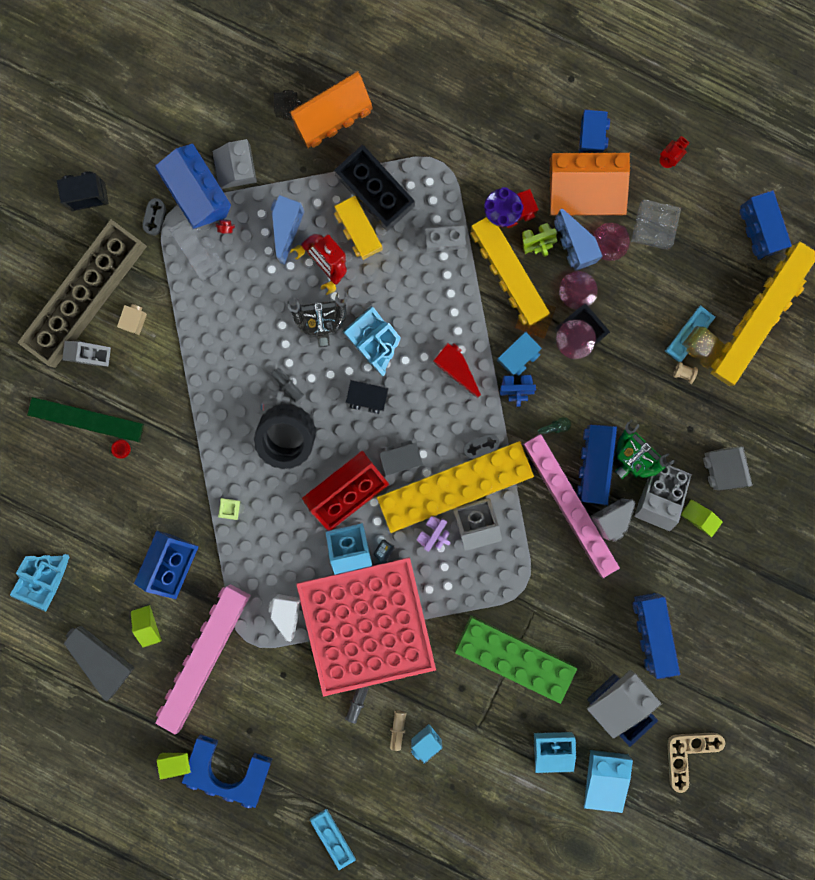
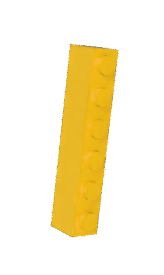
[470,217,550,328]

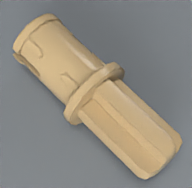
[390,711,407,751]

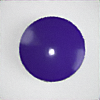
[484,187,523,227]

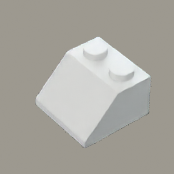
[268,594,301,642]

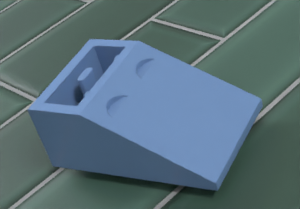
[554,209,602,271]

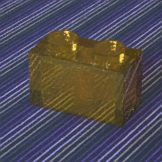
[683,326,725,369]

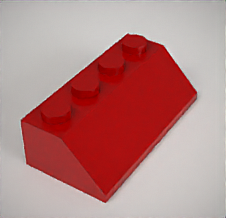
[302,450,390,531]

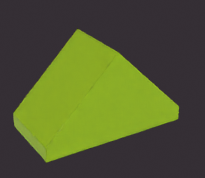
[681,500,723,537]
[131,605,162,647]
[157,753,191,780]

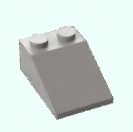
[703,447,752,490]
[587,670,661,739]

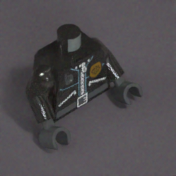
[287,293,347,347]

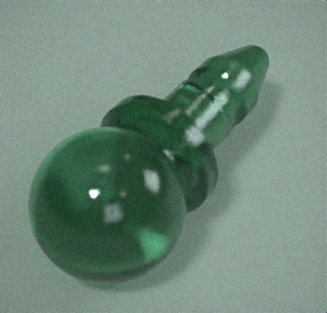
[537,417,571,434]

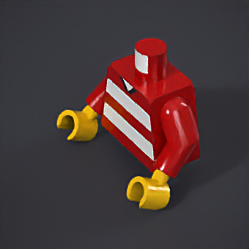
[290,234,347,295]

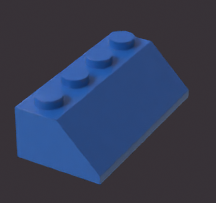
[155,144,231,229]
[576,425,617,505]

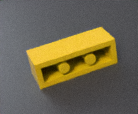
[333,195,383,260]

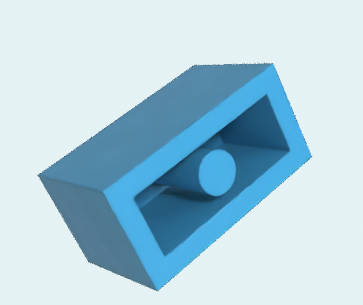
[497,332,542,376]

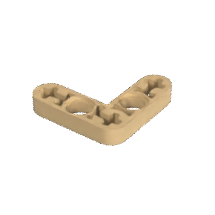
[667,732,725,793]

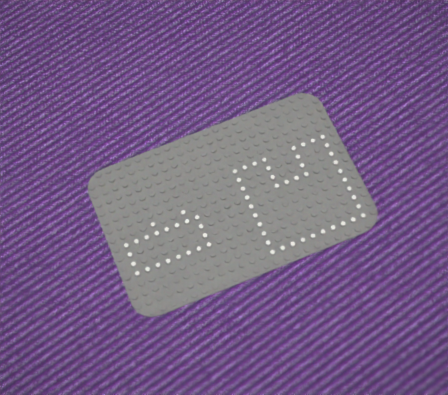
[161,157,531,648]

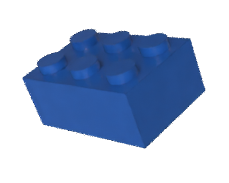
[740,191,792,260]

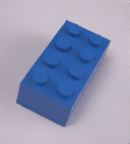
[633,593,680,679]

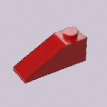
[433,343,481,398]

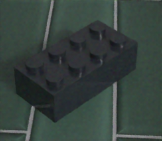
[334,144,415,232]

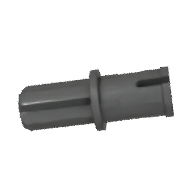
[271,368,304,403]
[345,687,369,724]

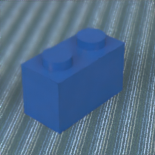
[579,110,610,153]

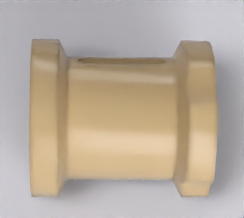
[673,361,698,384]

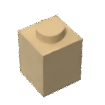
[117,304,147,335]

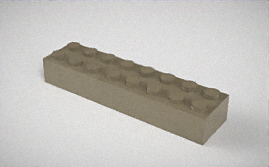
[18,219,147,368]

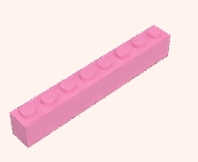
[522,434,620,578]
[155,584,251,735]

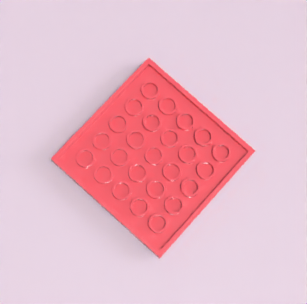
[296,557,436,697]

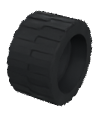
[254,403,316,469]

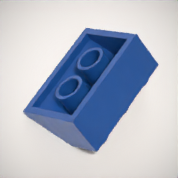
[134,531,198,599]

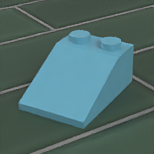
[584,750,633,813]

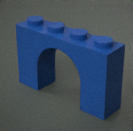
[182,734,272,808]

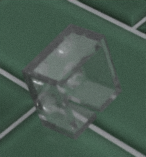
[631,200,681,250]

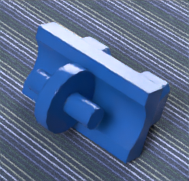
[500,375,536,407]

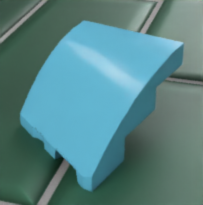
[343,306,401,376]
[10,554,69,612]

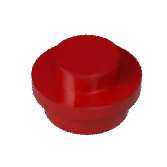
[215,219,235,233]
[111,440,131,459]

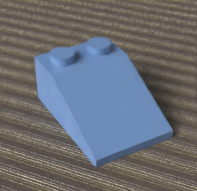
[271,195,305,265]

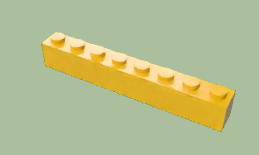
[710,242,815,386]

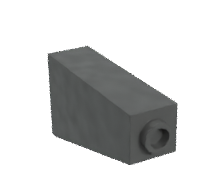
[64,626,135,702]

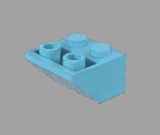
[534,732,576,773]

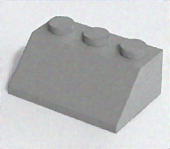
[589,498,635,541]

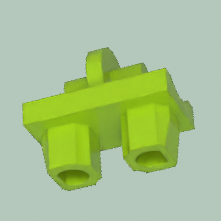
[522,223,557,257]

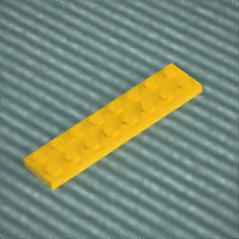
[377,441,534,533]

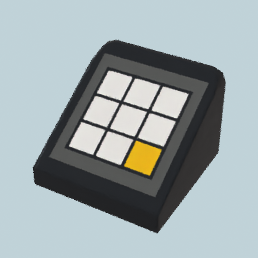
[374,539,395,563]

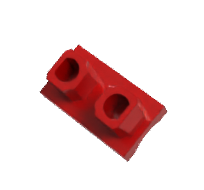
[659,136,689,168]

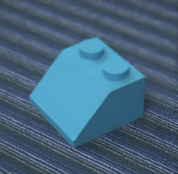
[326,523,372,575]

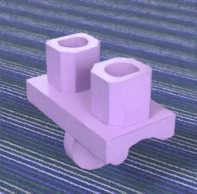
[416,516,451,552]

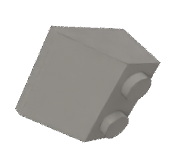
[212,139,257,189]
[453,498,502,551]

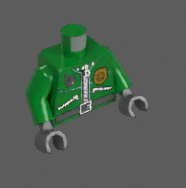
[614,420,674,480]

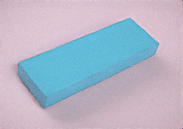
[665,305,715,362]
[310,809,356,870]

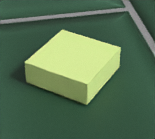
[218,498,241,520]

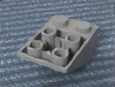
[634,465,692,531]

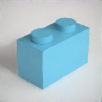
[411,724,442,763]

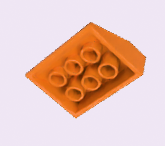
[290,72,372,148]
[550,153,630,216]

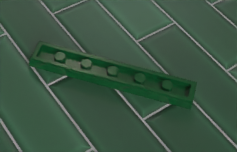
[27,397,144,442]

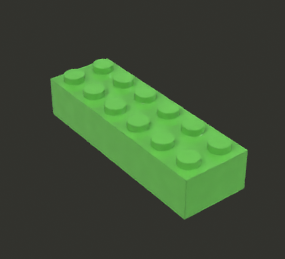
[454,615,577,704]

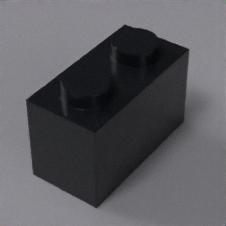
[346,380,389,414]

